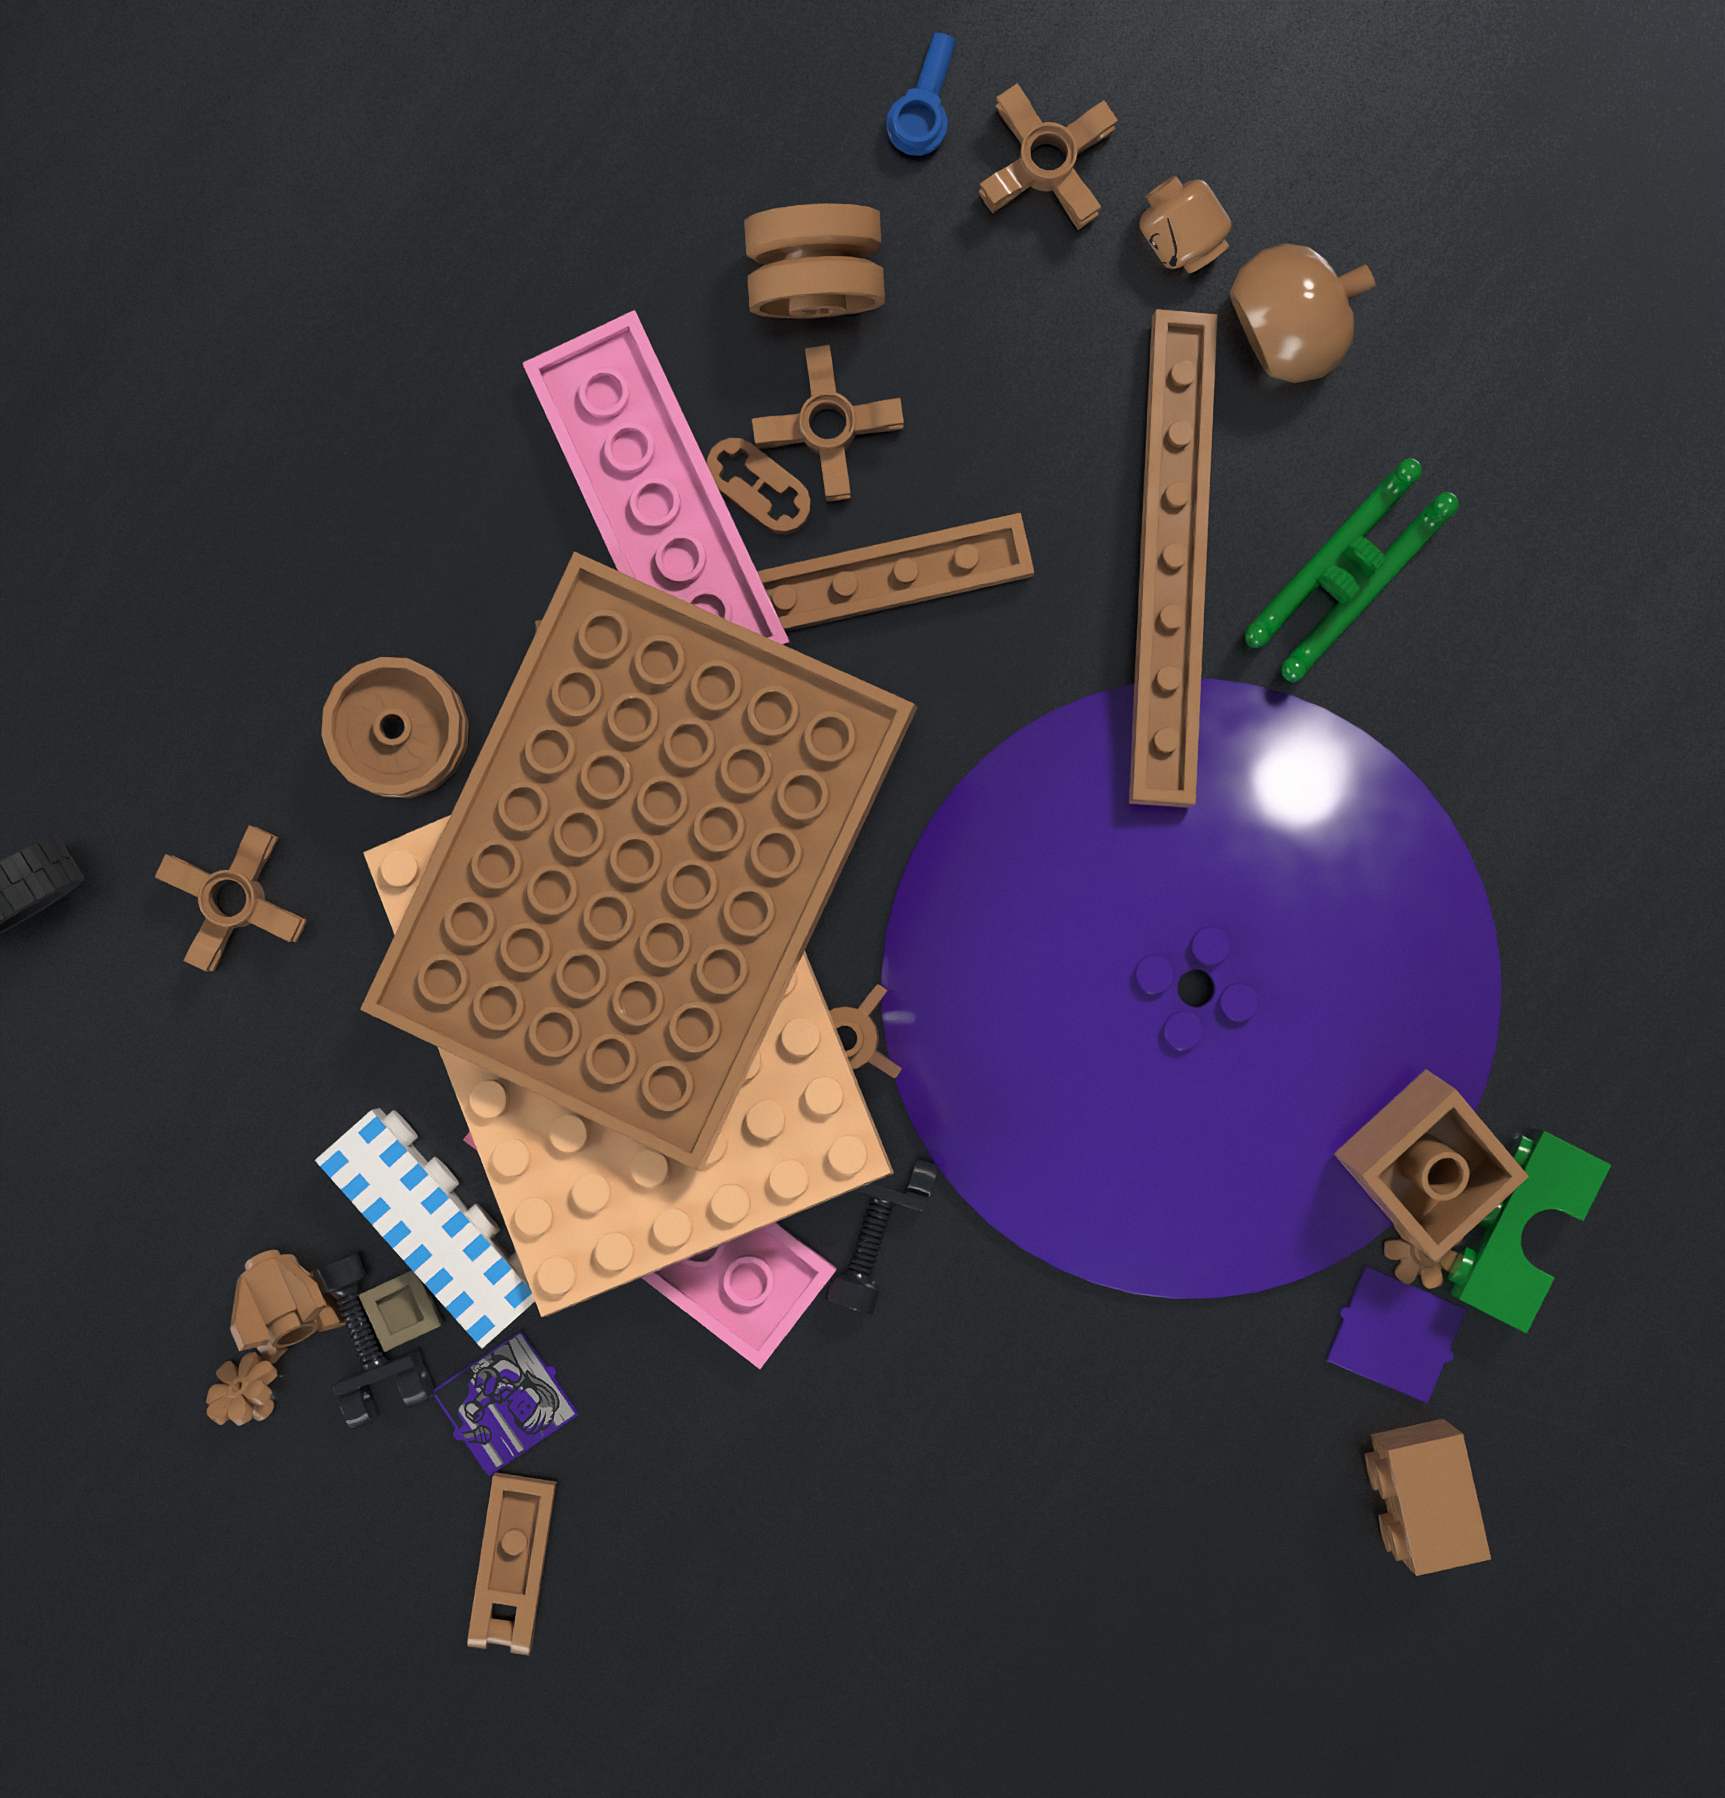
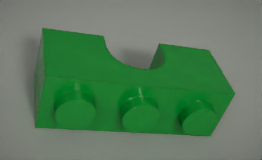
[1448,1128,1611,1334]

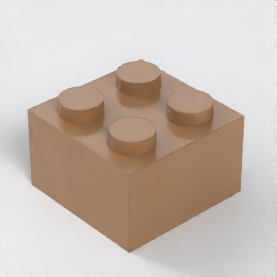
[1334,1069,1529,1262]
[1365,1419,1491,1576]

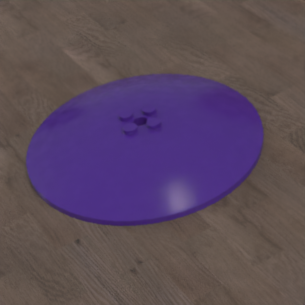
[881,679,1501,1299]

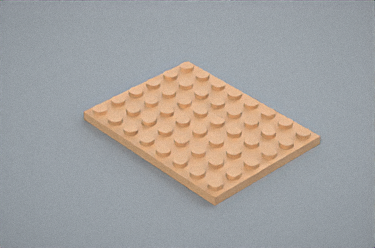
[363,815,894,1317]

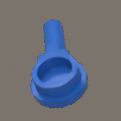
[886,33,957,156]

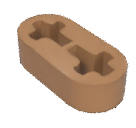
[707,438,811,535]

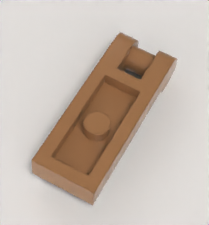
[467,1472,557,1656]

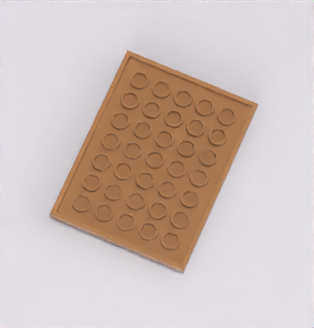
[360,552,918,1171]

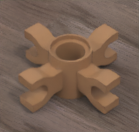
[979,83,1118,230]
[752,345,904,503]
[155,825,308,972]

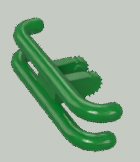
[1244,458,1459,682]

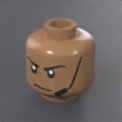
[1139,176,1232,273]

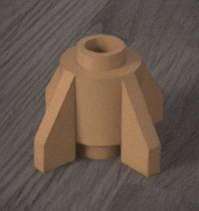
[829,984,902,1079]
[230,1250,347,1364]

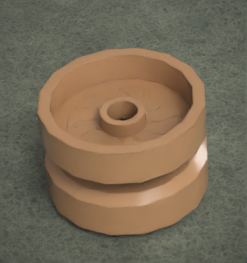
[744,203,885,318]
[321,657,469,799]

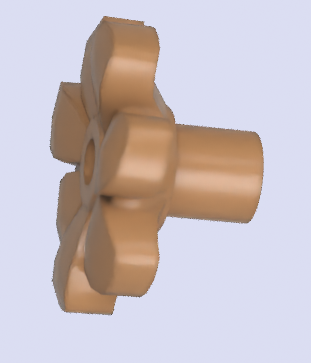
[1384,1224,1463,1289]
[206,1352,277,1426]

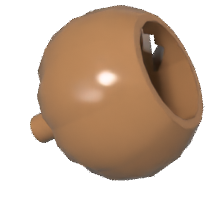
[1230,243,1376,383]

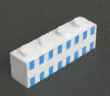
[315,1108,535,1348]

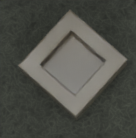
[358,1270,444,1352]

